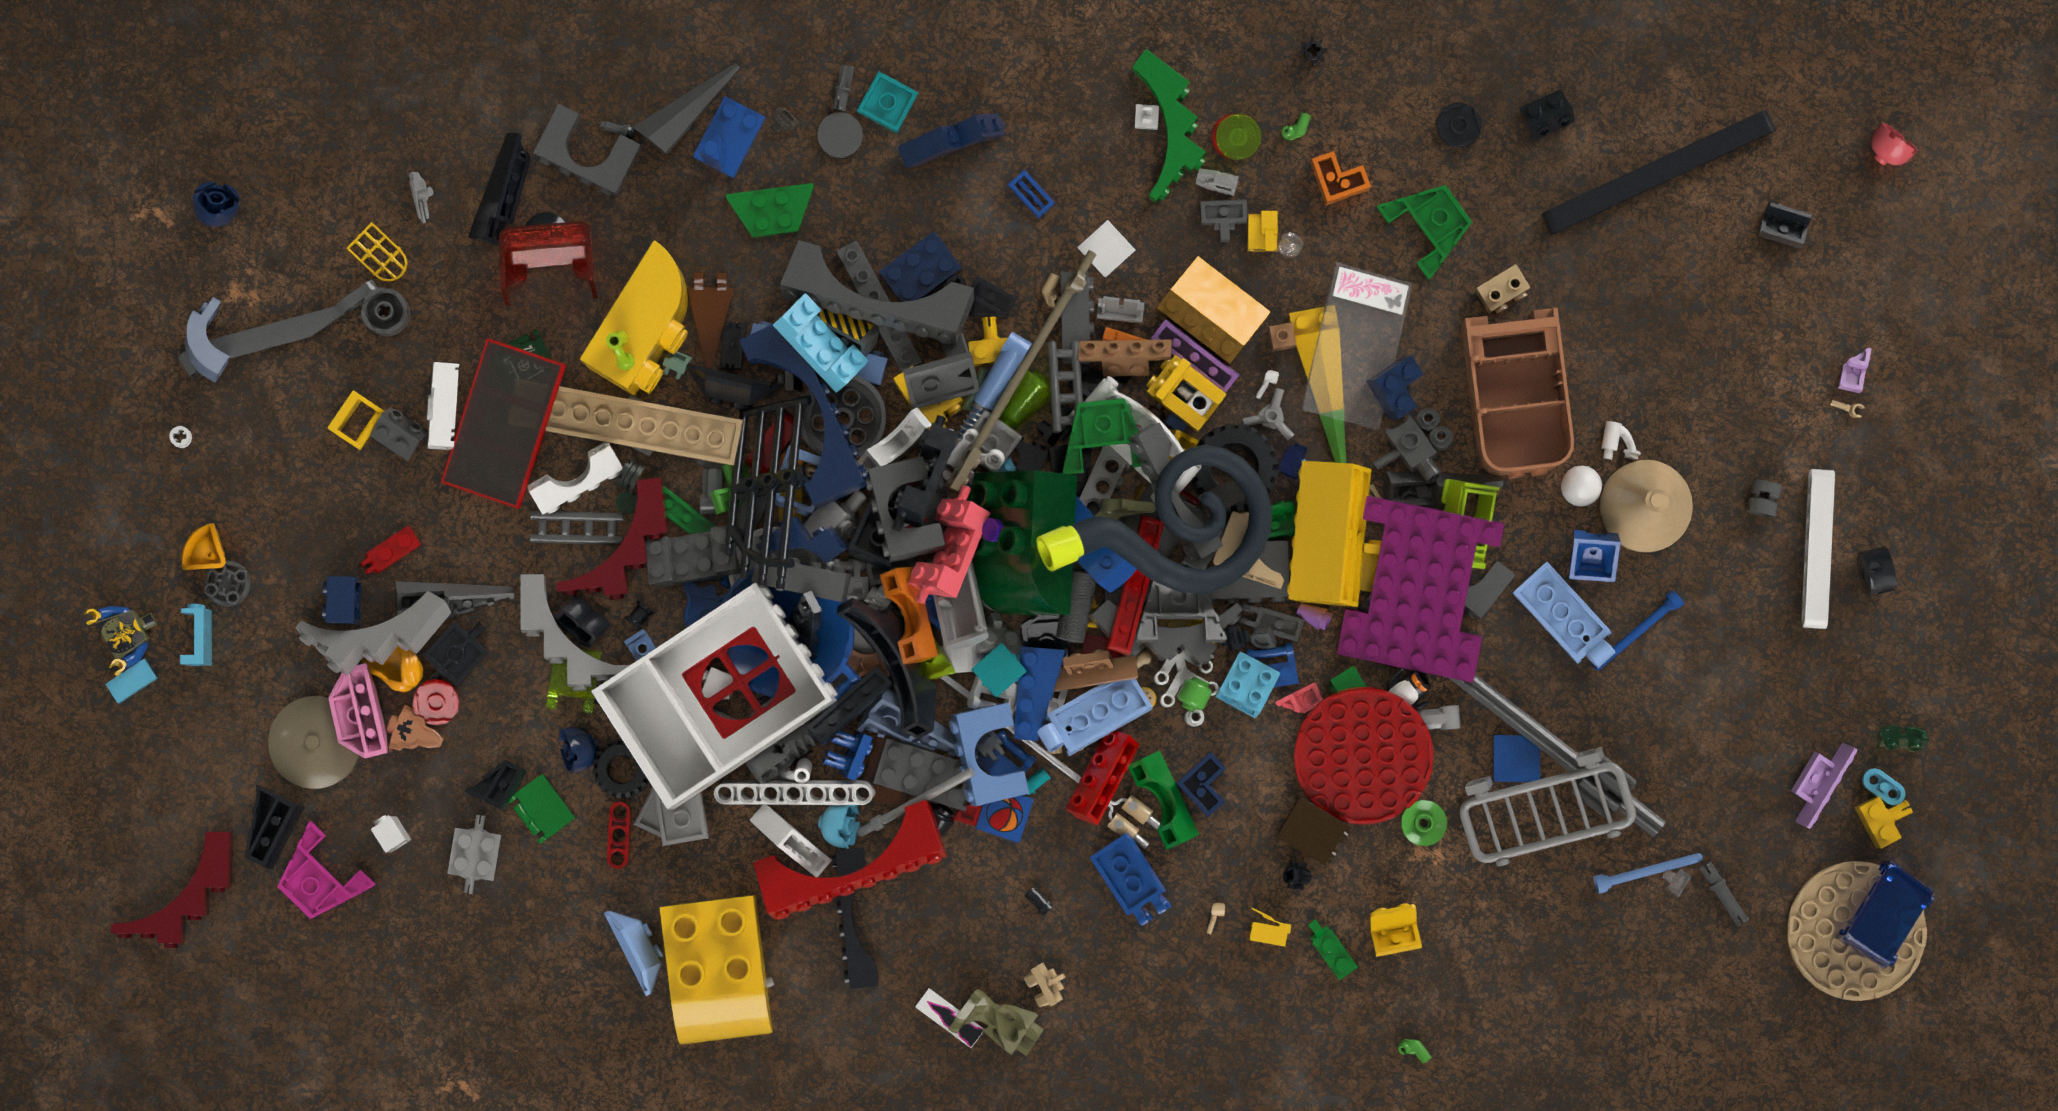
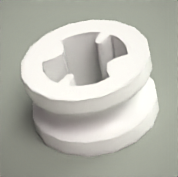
[170,426,192,448]

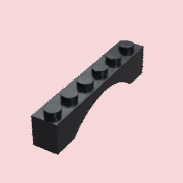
[832,847,879,989]

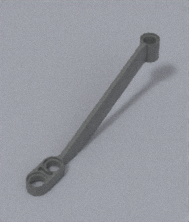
[178,280,378,377]

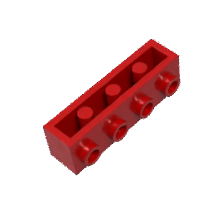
[1066,730,1140,826]

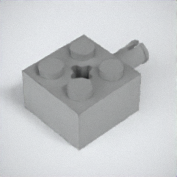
[803,490,868,543]

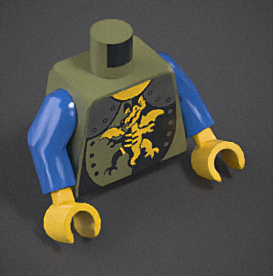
[83,606,157,676]

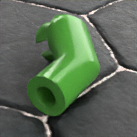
[1281,112,1311,140]

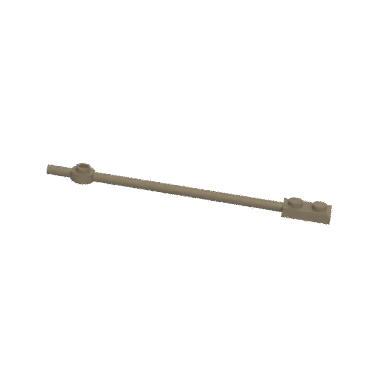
[944,250,1096,491]

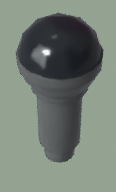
[600,121,635,139]

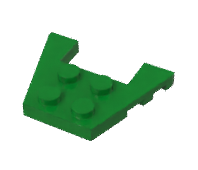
[1376,185,1472,280]
[1062,398,1141,474]

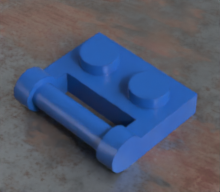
[1246,642,1299,688]
[976,729,1037,776]

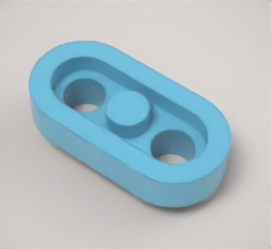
[1862,768,1905,805]

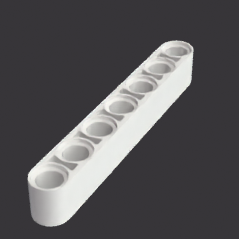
[1801,469,1835,629]
[714,780,876,805]

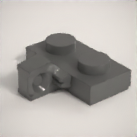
[1200,199,1248,242]

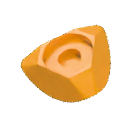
[181,523,226,570]

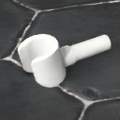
[1255,370,1279,399]

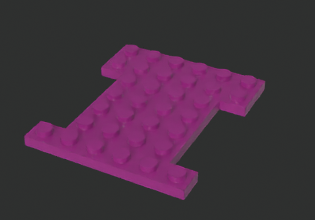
[1337,496,1505,683]

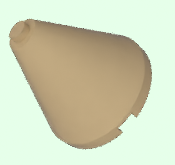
[1599,460,1693,552]

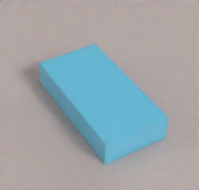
[105,659,158,704]

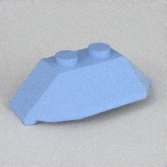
[604,911,663,996]

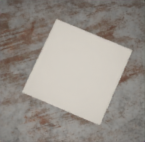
[1077,220,1135,278]

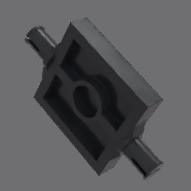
[423,621,489,687]

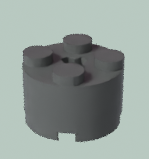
[361,288,411,336]

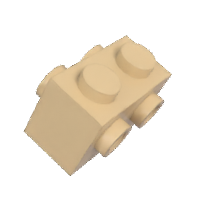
[1474,264,1531,314]

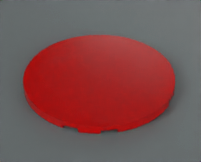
[1294,687,1433,824]

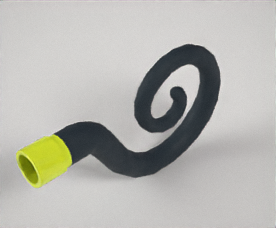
[1036,445,1272,594]

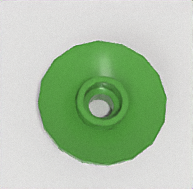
[1401,800,1447,846]

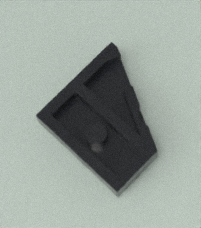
[465,760,527,811]

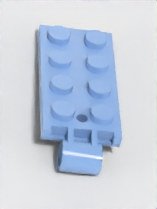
[1512,562,1616,668]
[1037,679,1153,756]

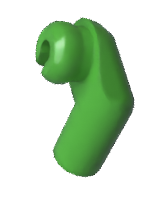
[1398,1039,1432,1064]

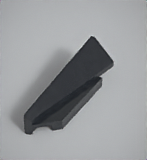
[468,133,531,246]

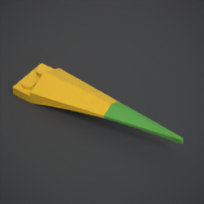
[1288,305,1346,463]

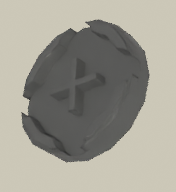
[817,112,863,159]

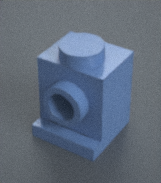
[624,629,657,661]

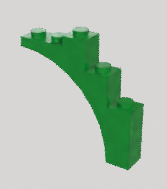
[1132,49,1206,204]

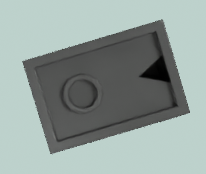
[903,332,980,410]

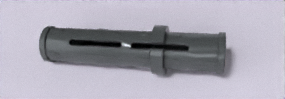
[1699,861,1749,927]

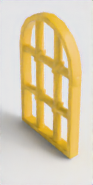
[346,222,408,282]

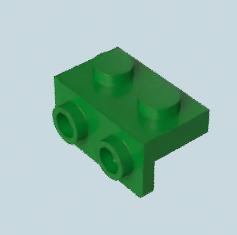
[1248,500,1296,541]

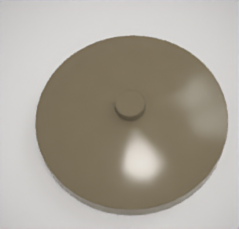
[268,696,360,789]

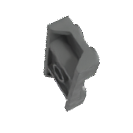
[645,525,741,589]

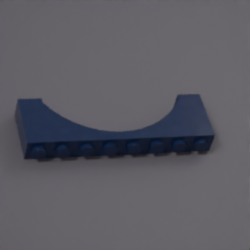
[739,324,869,509]

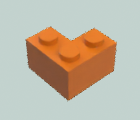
[1310,151,1371,205]

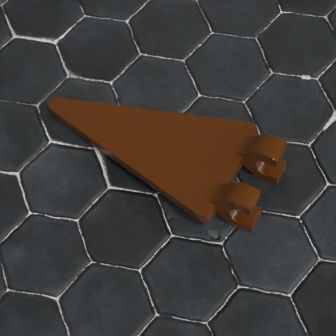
[688,272,733,369]

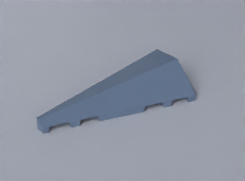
[857,689,979,760]

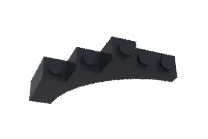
[837,598,937,739]

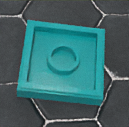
[857,71,919,133]

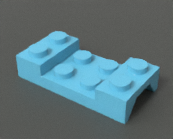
[773,293,869,393]

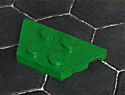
[726,183,814,238]

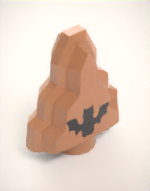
[386,705,444,751]

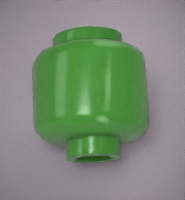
[1177,676,1212,713]

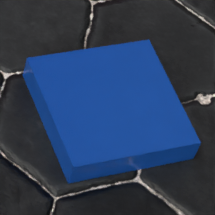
[1493,735,1540,782]

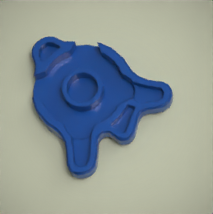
[683,582,728,627]

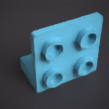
[1215,652,1280,719]

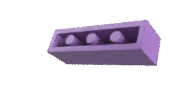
[1151,319,1240,393]

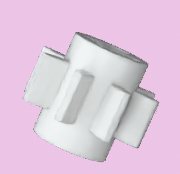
[864,585,892,612]

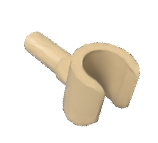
[1831,400,1865,418]
[1206,903,1225,934]

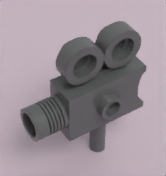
[1372,408,1453,484]

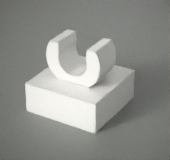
[1135,104,1159,130]

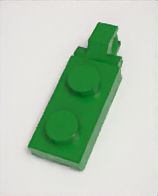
[1307,919,1358,981]

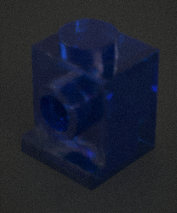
[1277,443,1308,480]

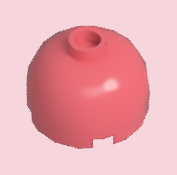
[1871,122,1918,166]

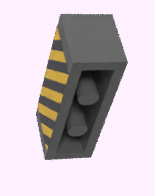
[817,308,880,357]

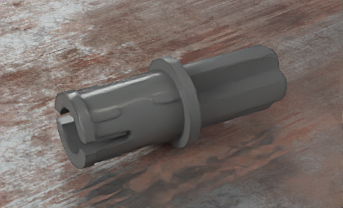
[831,65,854,112]

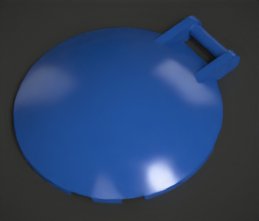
[723,562,861,710]

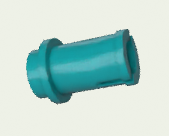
[1026,767,1051,795]

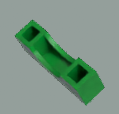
[1128,751,1199,850]

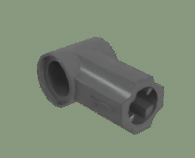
[700,469,724,515]

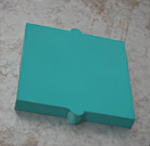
[971,643,1027,698]

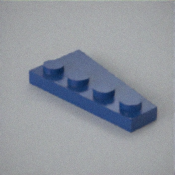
[1014,646,1068,741]

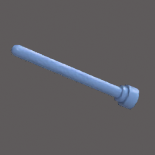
[1593,853,1703,894]

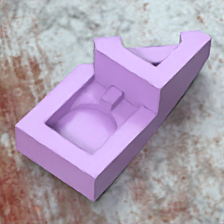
[1838,348,1871,394]

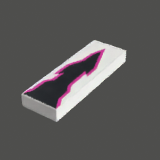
[915,988,983,1048]

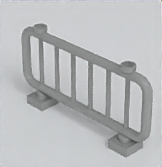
[1459,747,1636,867]

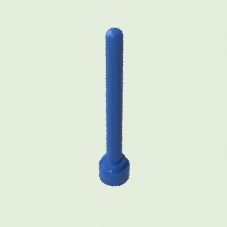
[1593,590,1685,671]

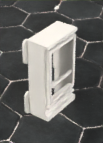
[427,362,459,450]

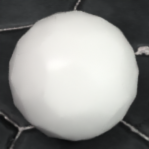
[1561,466,1602,506]

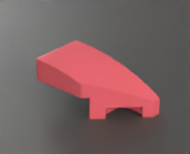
[1275,682,1324,713]

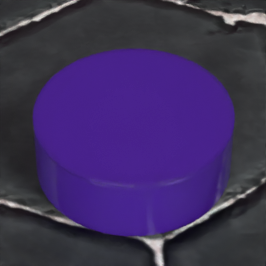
[982,518,1003,542]

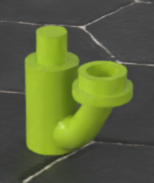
[606,330,634,370]

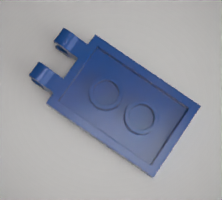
[1090,832,1171,926]

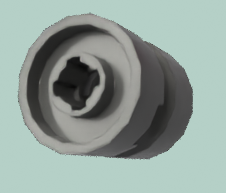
[1746,479,1783,518]

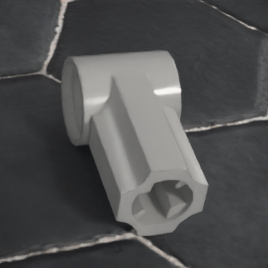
[1417,705,1461,730]

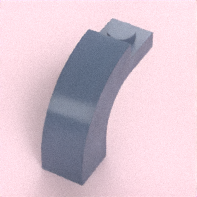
[185,297,230,383]

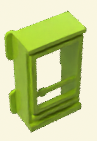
[1441,479,1500,569]

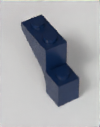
[755,516,848,564]

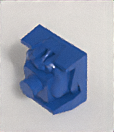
[1569,530,1621,582]

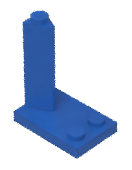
[693,96,766,179]

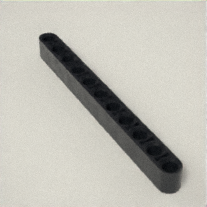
[1541,109,1777,235]

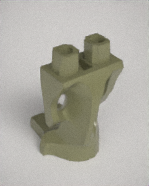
[1095,499,1156,520]
[948,989,1044,1056]

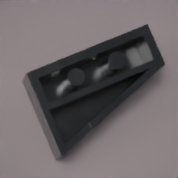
[245,785,305,869]

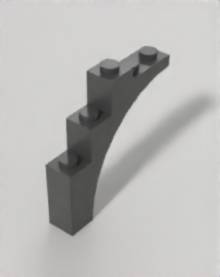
[1089,599,1243,665]

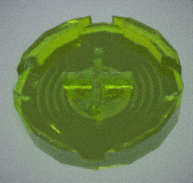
[1216,114,1261,160]

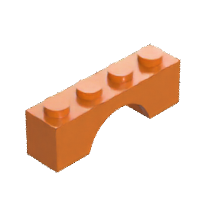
[880,566,938,664]

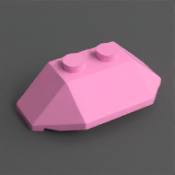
[328,663,388,759]

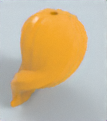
[361,646,423,692]

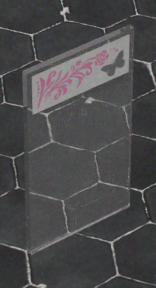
[1301,262,1413,430]

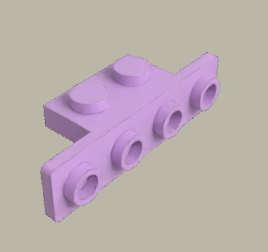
[1791,743,1857,829]

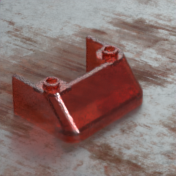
[499,221,598,307]

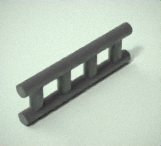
[1047,341,1083,433]
[530,511,624,545]

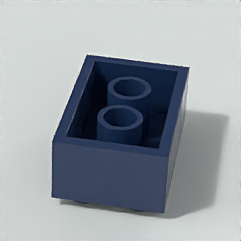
[879,231,962,302]

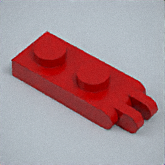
[359,525,422,575]

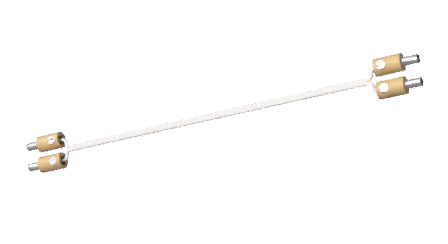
[817,555,1161,849]

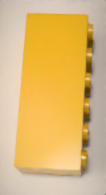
[1287,461,1371,607]

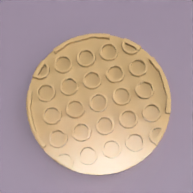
[1787,861,1927,1001]

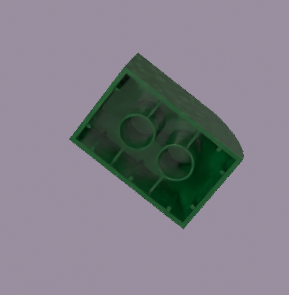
[969,470,1077,615]

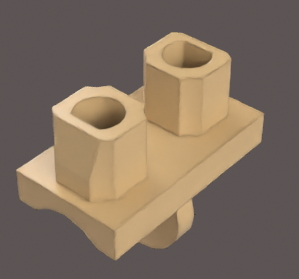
[1024,962,1065,1007]

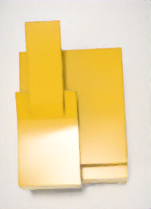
[1247,211,1278,252]
[1248,907,1291,947]

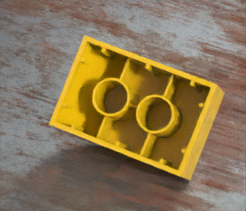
[580,240,688,397]
[660,895,773,1045]

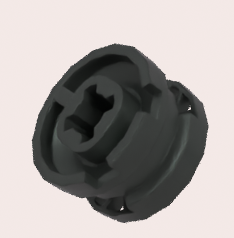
[615,458,647,494]

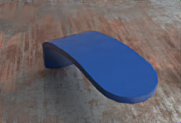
[1075,495,1136,593]

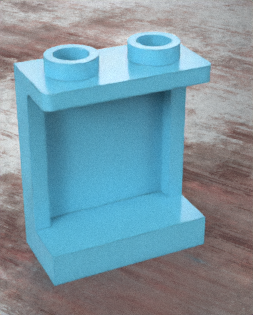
[180,604,212,666]

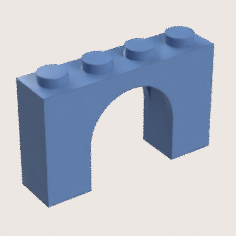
[949,702,1029,806]

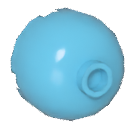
[818,805,860,849]

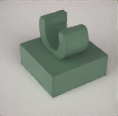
[662,351,692,379]

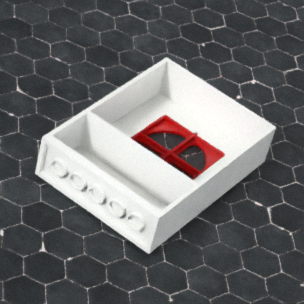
[591,583,838,809]

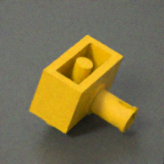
[968,317,1008,367]
[1854,797,1913,849]

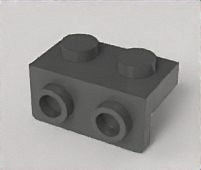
[370,407,428,461]

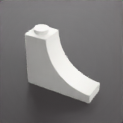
[750,804,832,877]

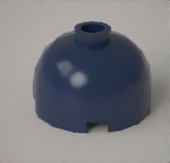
[193,182,239,227]
[559,726,599,774]

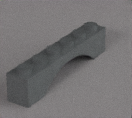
[1128,423,1223,560]

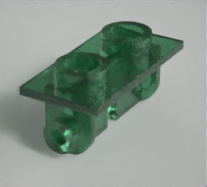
[1878,725,1929,752]

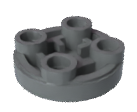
[204,560,251,607]

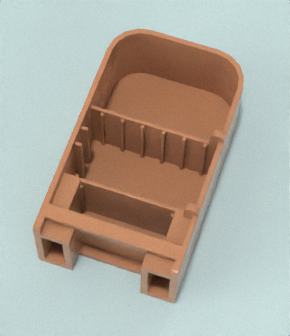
[1460,307,1574,479]

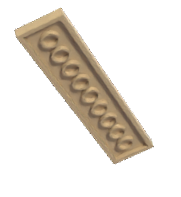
[508,379,743,466]

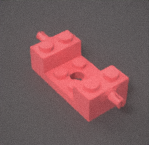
[908,485,990,604]

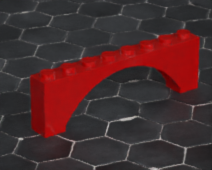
[753,800,947,920]

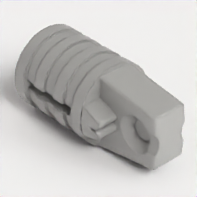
[1196,169,1239,196]

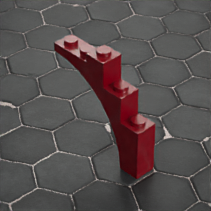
[556,478,669,600]
[111,832,233,948]

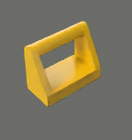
[327,390,385,450]

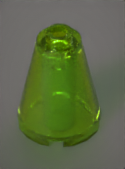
[1000,369,1060,429]

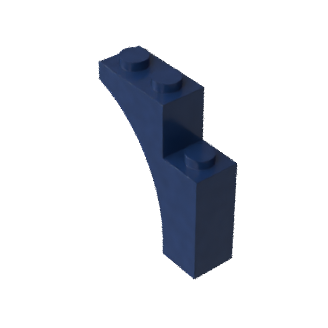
[898,113,1006,168]

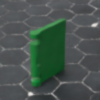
[509,773,575,844]

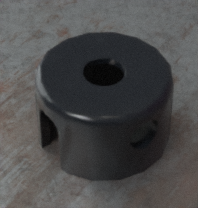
[1857,546,1897,596]

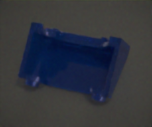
[1835,860,1935,969]

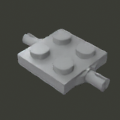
[447,815,501,894]

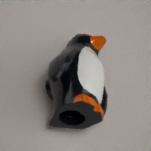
[1386,668,1431,710]

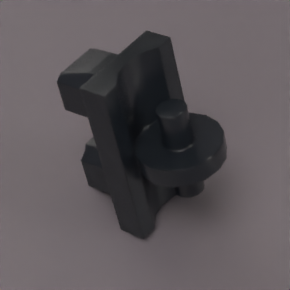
[1036,404,1073,447]

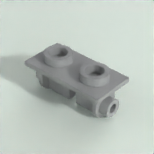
[1096,296,1144,323]

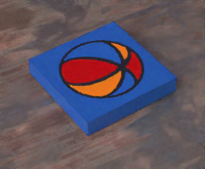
[975,795,1034,843]

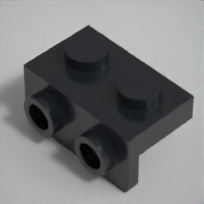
[1520,89,1575,140]
[1758,202,1812,249]

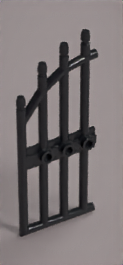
[724,395,812,591]

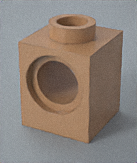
[1268,322,1296,352]

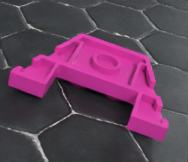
[277,821,376,919]

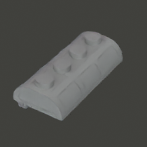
[928,560,989,650]

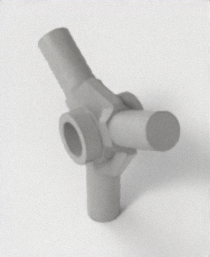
[1243,388,1295,440]

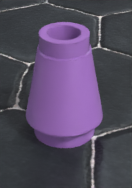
[1296,602,1333,630]

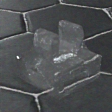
[1662,869,1691,897]

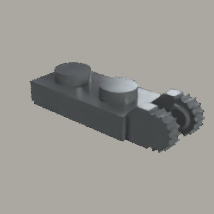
[1236,603,1304,642]

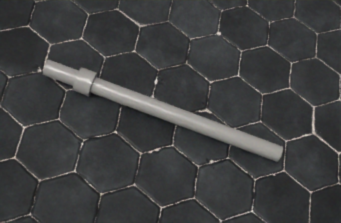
[857,767,975,837]

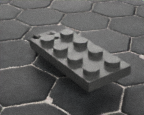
[872,738,967,811]

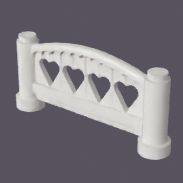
[1069,376,1202,503]

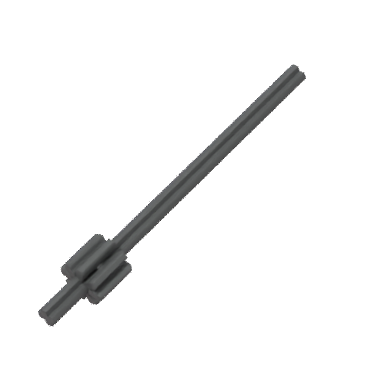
[1359,593,1665,837]

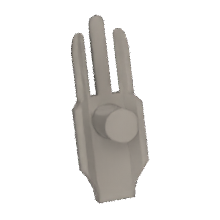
[409,172,433,224]

